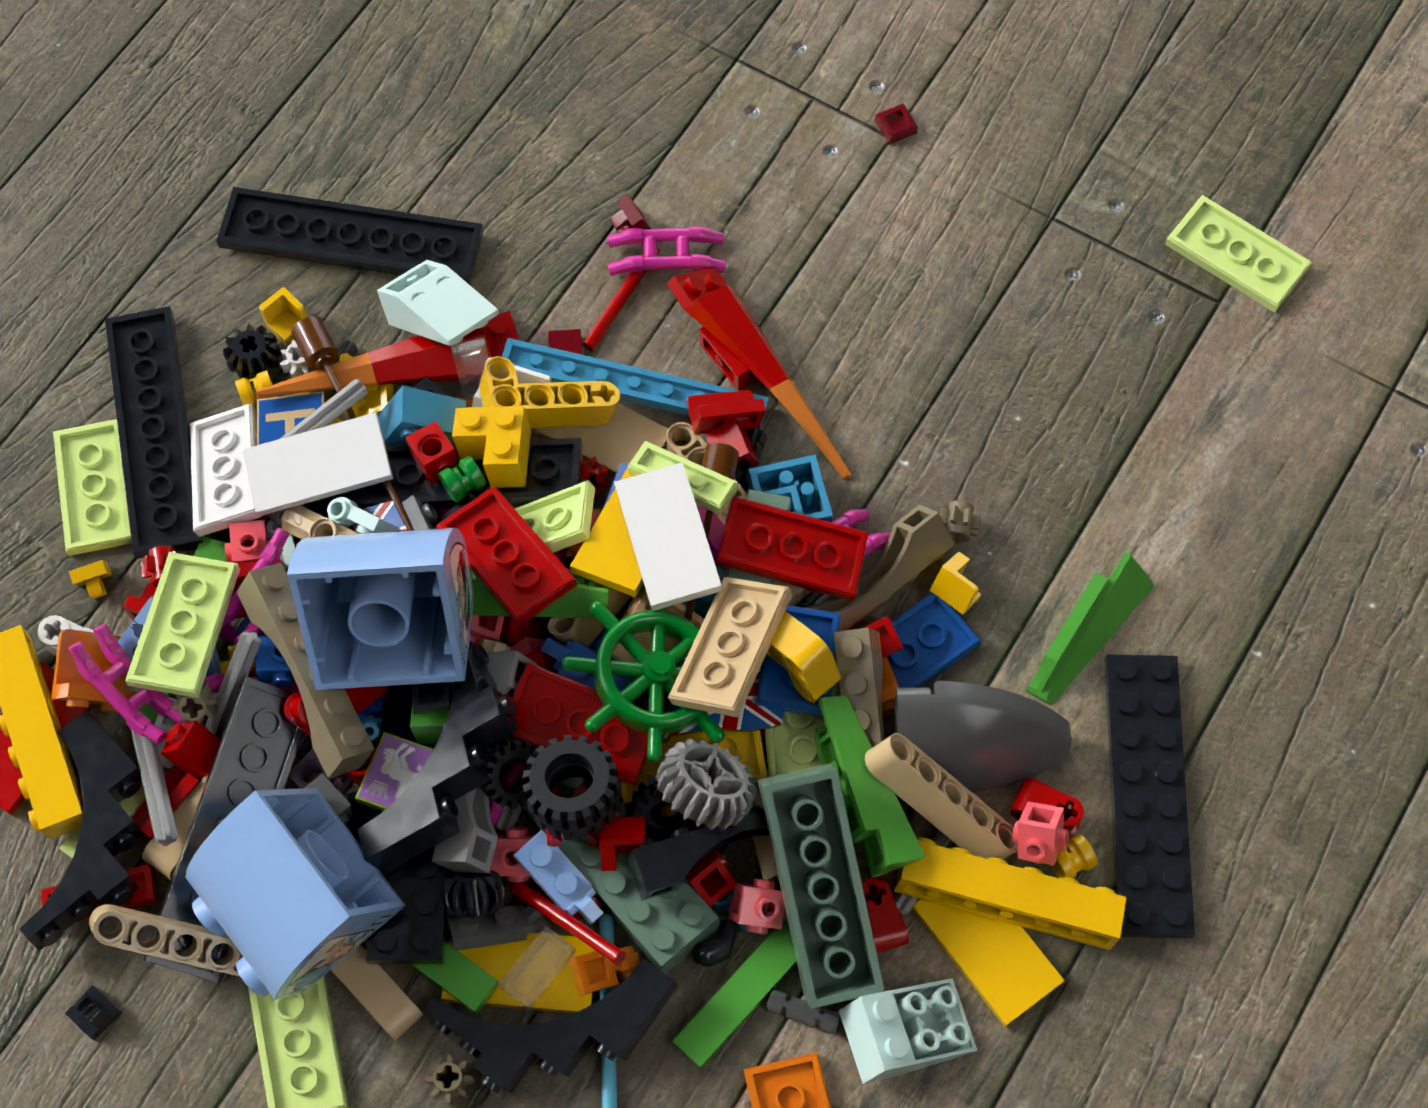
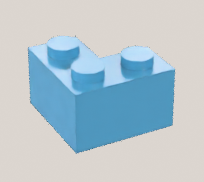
[378,386,466,446]
[749,454,833,522]

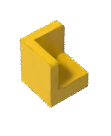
[259,286,308,347]
[929,552,981,615]

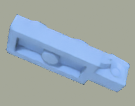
[513,830,603,925]

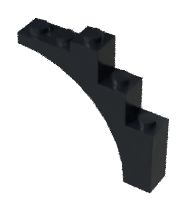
[358,640,519,874]
[19,710,143,951]
[424,959,679,1093]

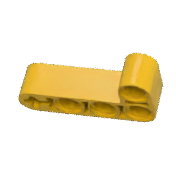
[479,356,620,428]
[742,579,841,703]

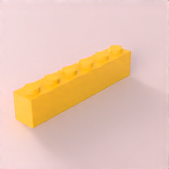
[0,625,84,840]
[894,838,1126,951]

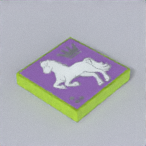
[355,732,434,811]

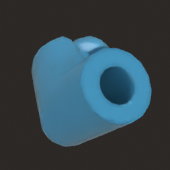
[361,715,382,741]

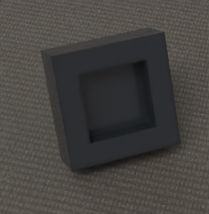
[65,985,122,1041]

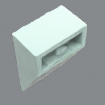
[377,260,499,346]
[839,978,977,1084]

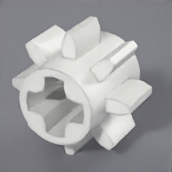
[280,340,318,378]

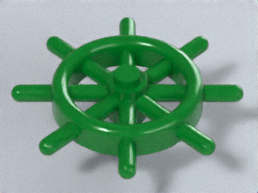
[562,601,725,762]

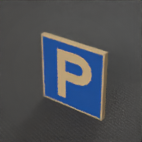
[257,391,325,445]

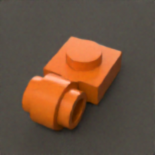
[569,945,641,996]

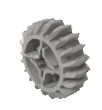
[656,738,757,830]

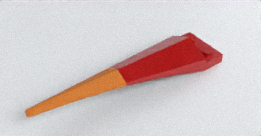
[667,268,852,481]
[255,311,519,398]

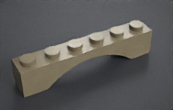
[802,504,955,632]
[237,563,374,779]
[833,627,885,852]

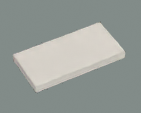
[190,403,262,537]
[242,412,393,516]
[614,462,722,611]

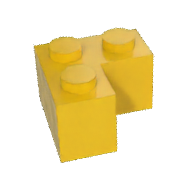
[452,406,531,488]

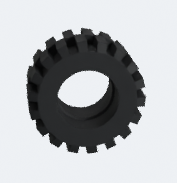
[522,735,621,840]

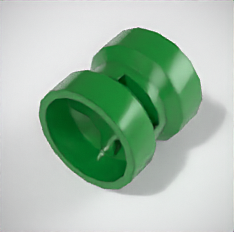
[438,455,486,503]

